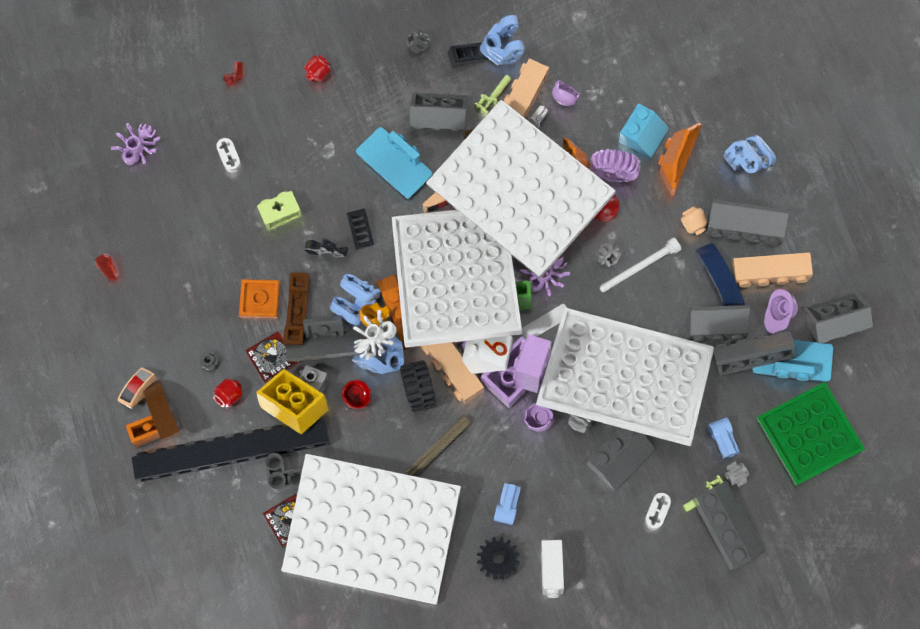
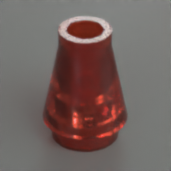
[94,253,119,282]

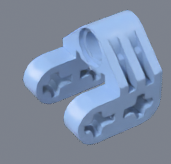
[480,15,525,65]
[723,135,776,173]
[330,274,382,326]
[352,336,404,374]

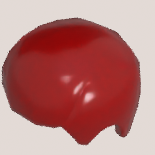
[595,195,620,222]
[342,379,371,409]

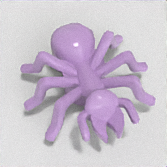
[111,123,160,165]
[519,257,570,297]

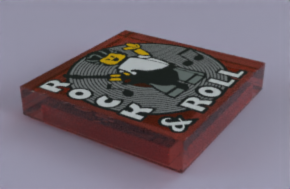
[245,331,298,383]
[263,493,297,548]

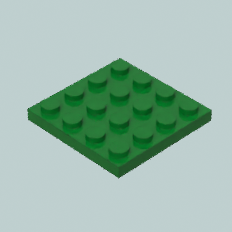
[756,382,865,486]

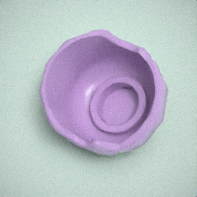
[552,80,580,106]
[524,403,554,432]

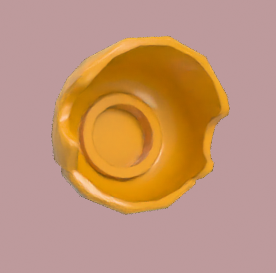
[359,302,390,327]

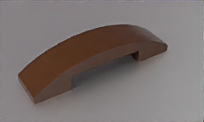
[283,272,309,345]
[143,380,181,442]

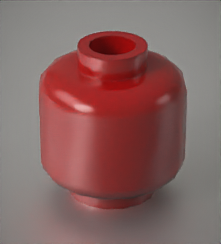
[304,55,331,82]
[213,379,242,407]

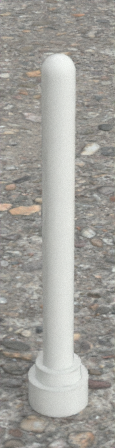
[600,237,682,292]

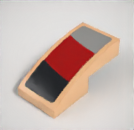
[423,192,449,213]
[118,367,157,409]

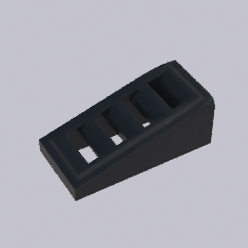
[448,42,489,68]
[346,208,374,250]

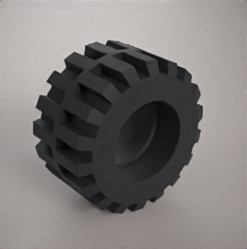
[400,360,437,413]

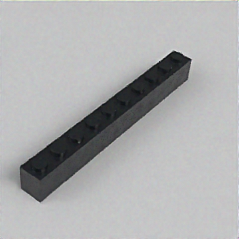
[131,417,330,483]

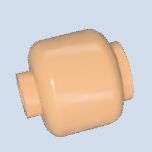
[681,206,709,235]

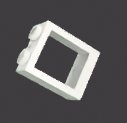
[541,540,564,598]

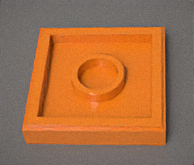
[239,279,280,319]

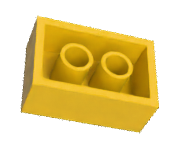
[256,369,328,434]

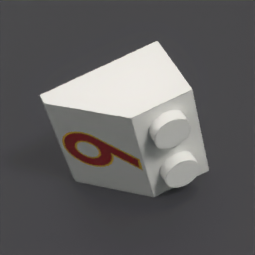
[462,336,513,374]

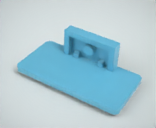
[356,127,433,199]
[753,336,833,382]

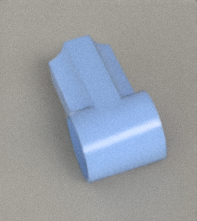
[708,417,740,459]
[494,484,521,525]

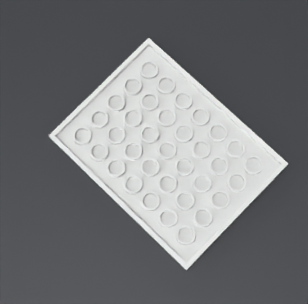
[426,100,616,278]
[392,210,522,347]
[536,308,714,446]
[281,454,461,605]

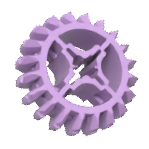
[589,149,640,183]

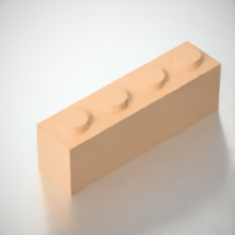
[504,58,549,119]
[731,252,813,288]
[420,342,484,405]

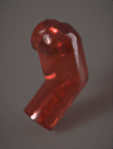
[223,62,244,86]

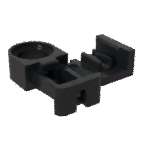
[303,238,349,258]

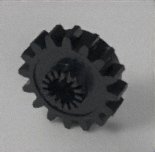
[477,537,520,581]

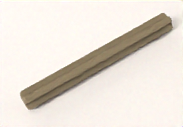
[403,416,470,476]

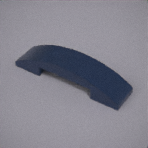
[695,243,745,306]

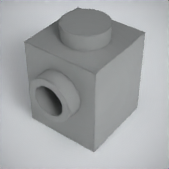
[297,365,329,393]

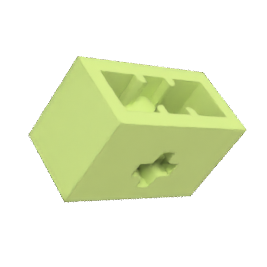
[257,191,302,231]

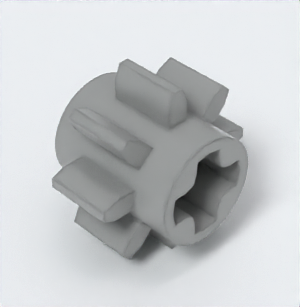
[596,242,621,267]
[724,461,749,487]

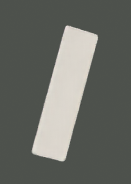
[521,304,567,340]

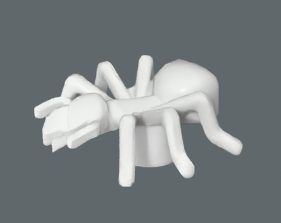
[353,310,396,360]

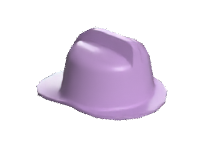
[764,289,798,334]

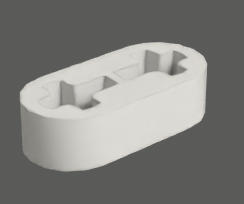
[217,138,241,173]
[645,493,671,530]

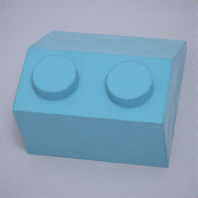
[618,103,669,159]

